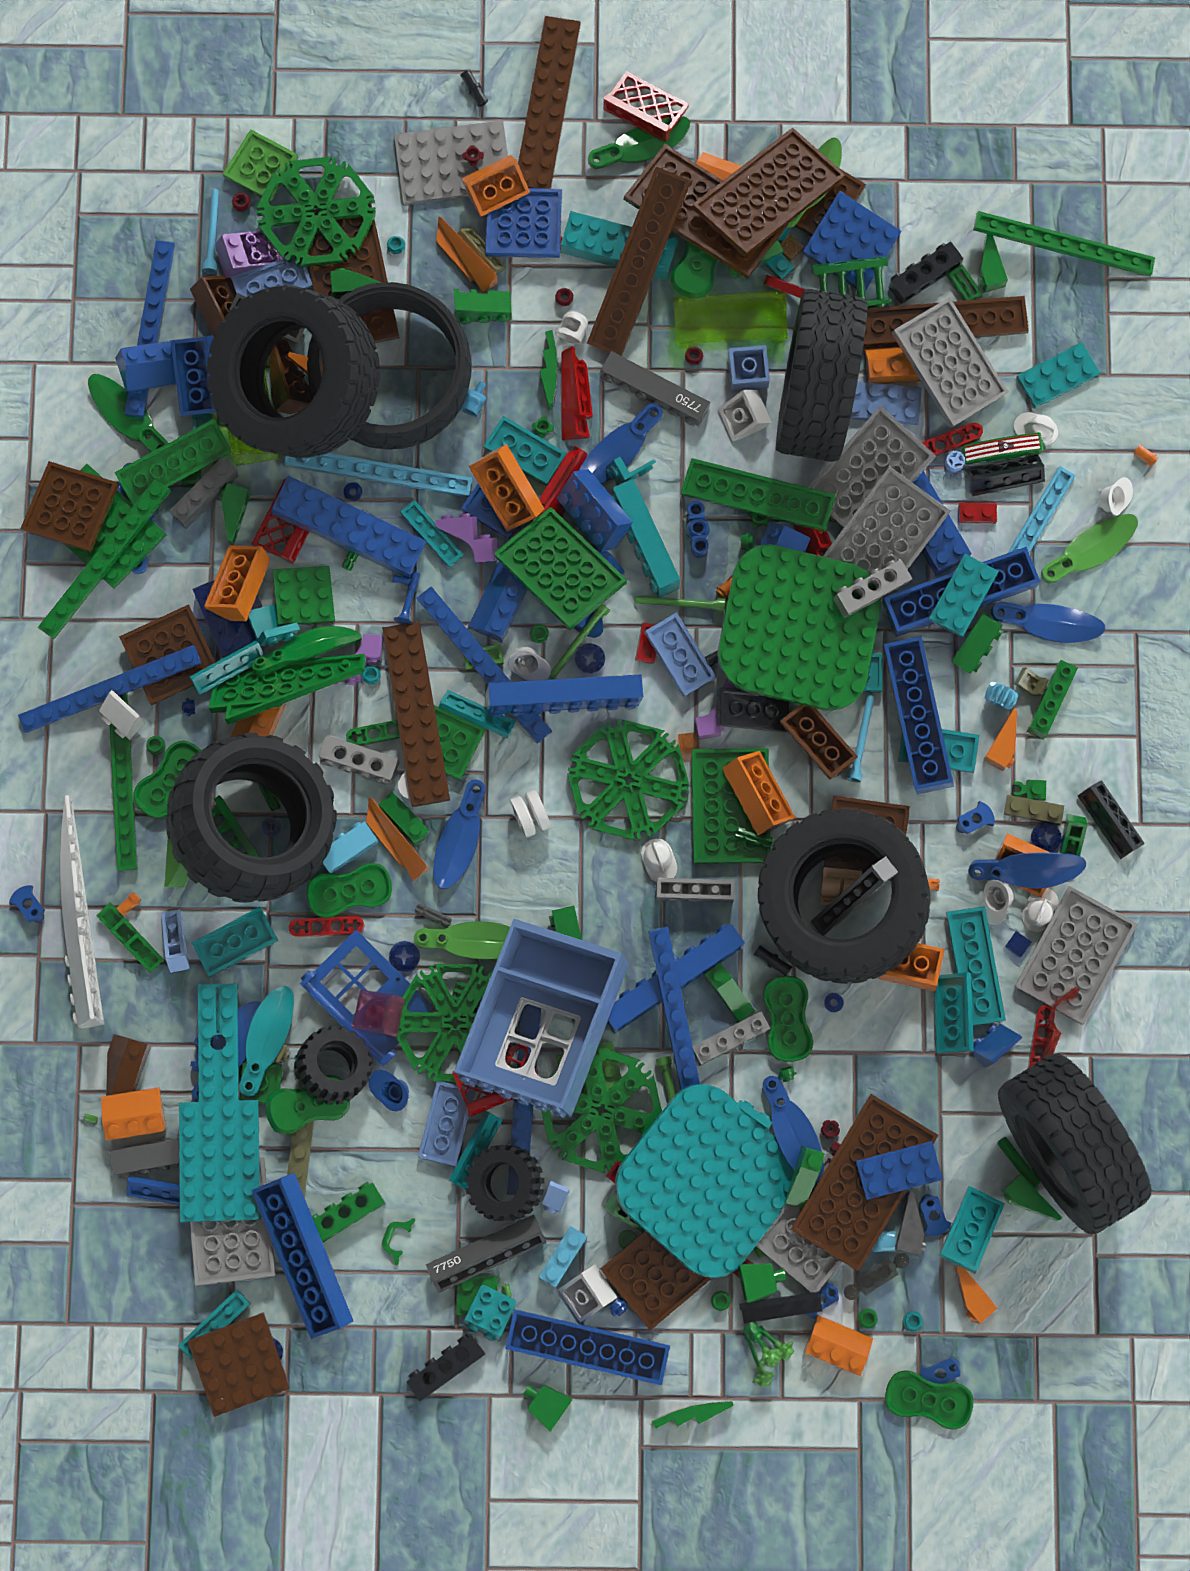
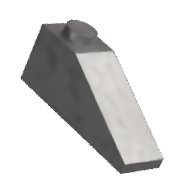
[895,1191,926,1256]

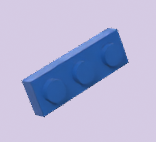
[127,1176,180,1205]

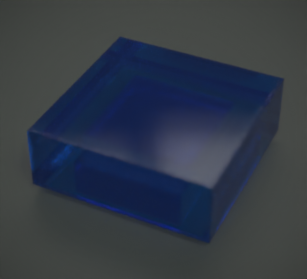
[1004,931,1032,958]

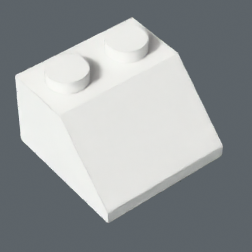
[718,389,772,441]
[99,690,146,740]
[558,1264,617,1323]

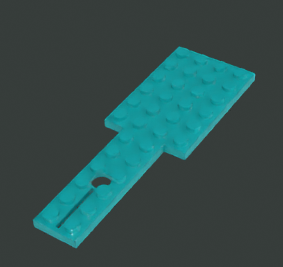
[179,983,260,1223]

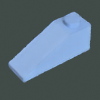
[161,909,190,973]

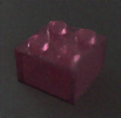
[352,990,405,1037]

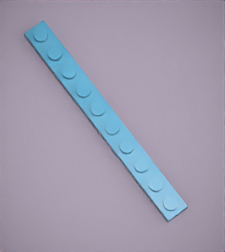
[284,453,473,497]

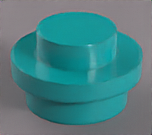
[387,236,405,254]
[362,665,381,685]
[903,1311,923,1331]

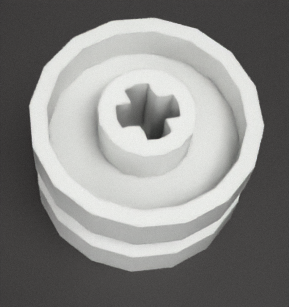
[510,789,551,838]

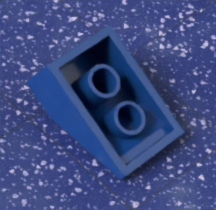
[970,1024,1023,1069]

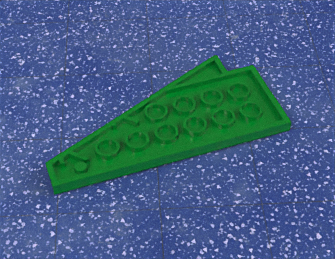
[209,654,366,724]

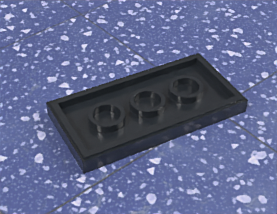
[717,687,789,733]

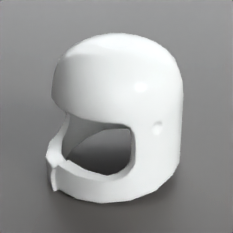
[555,311,588,344]

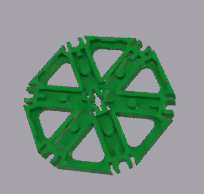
[256,156,376,268]
[567,719,690,841]
[392,964,518,1082]
[541,1047,662,1173]

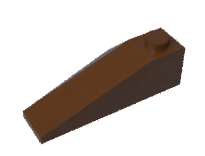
[106,1034,151,1096]

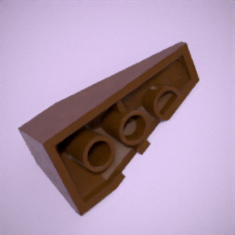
[270,340,313,414]

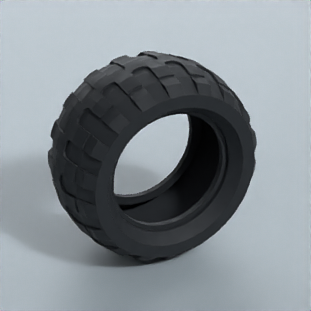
[166,733,337,903]

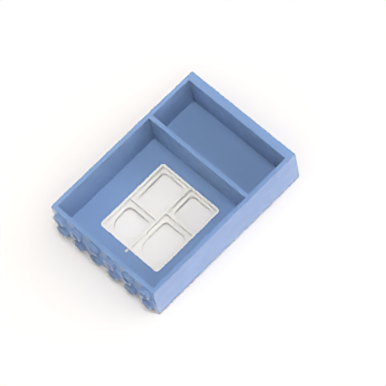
[454,919,629,1118]

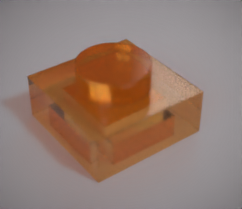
[780,235,804,262]
[678,732,699,754]

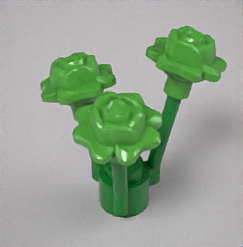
[743,1322,794,1387]

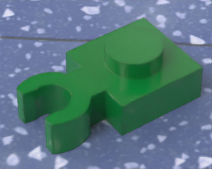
[1012,780,1047,801]

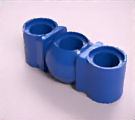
[686,501,710,558]

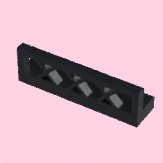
[965,454,1045,496]
[1077,780,1145,860]
[739,1291,823,1323]

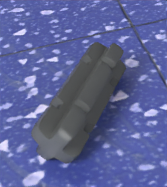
[415,903,452,928]

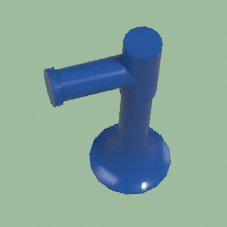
[392,572,420,624]

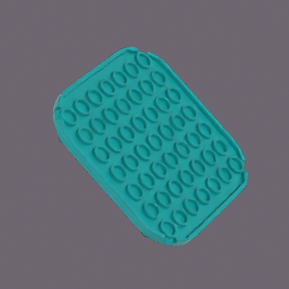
[615,1084,794,1278]

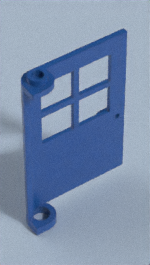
[300,930,434,1067]

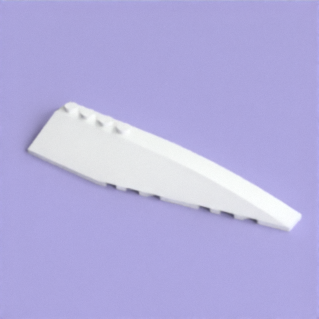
[60,795,104,1029]

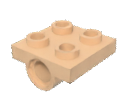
[819,865,862,905]

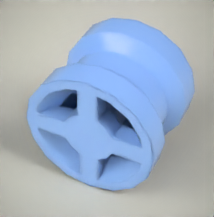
[945,451,965,473]

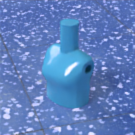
[460,381,486,417]

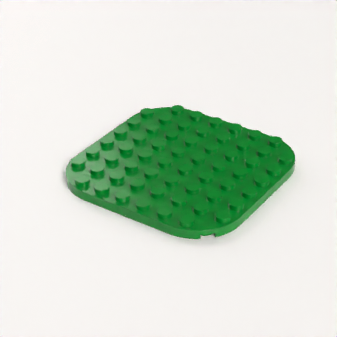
[717,545,881,711]

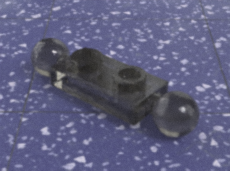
[844,1253,909,1300]

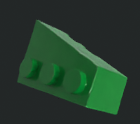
[454,289,512,325]
[951,613,1003,674]

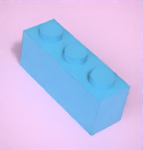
[322,821,379,874]
[539,1226,587,1288]

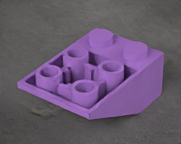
[215,230,282,278]

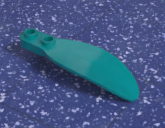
[239,986,294,1097]

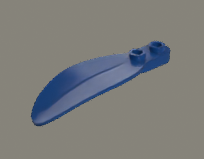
[579,403,663,484]
[991,602,1105,643]
[433,779,486,889]
[968,853,1086,888]
[192,1001,261,1102]
[763,1076,824,1186]

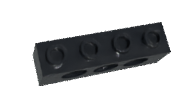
[889,241,964,305]
[406,1334,486,1402]

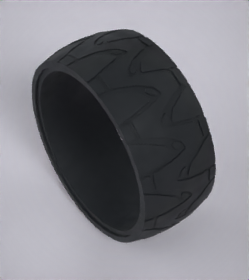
[307,282,472,450]

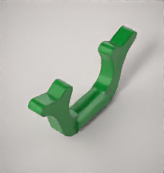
[382,1218,415,1265]

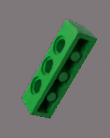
[1026,660,1078,740]
[312,1182,386,1243]

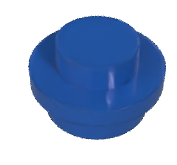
[609,1298,628,1316]

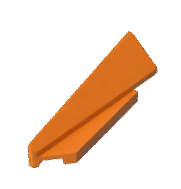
[436,216,498,294]
[366,797,429,881]

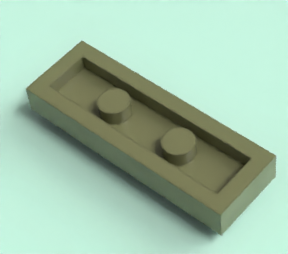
[457,227,506,273]
[1004,795,1065,825]

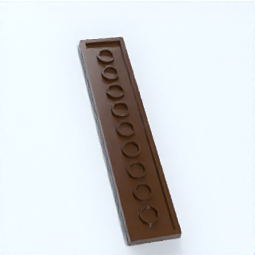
[518,16,581,189]
[587,167,691,356]
[863,296,1029,347]
[382,621,450,807]

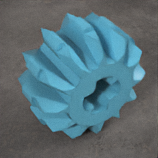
[985,682,1018,710]

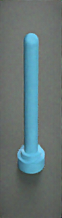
[202,189,219,274]
[846,693,874,782]

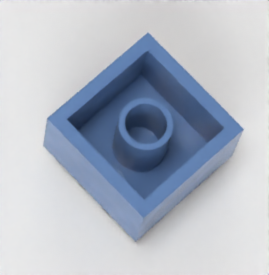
[728,345,770,391]

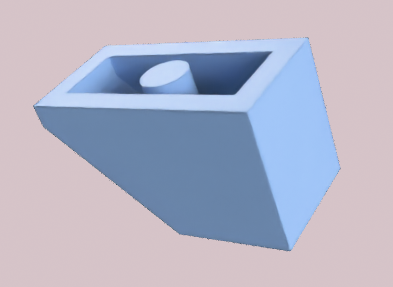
[542,1181,569,1214]

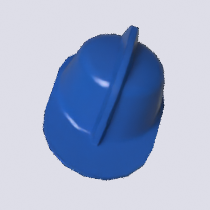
[368,1070,409,1112]

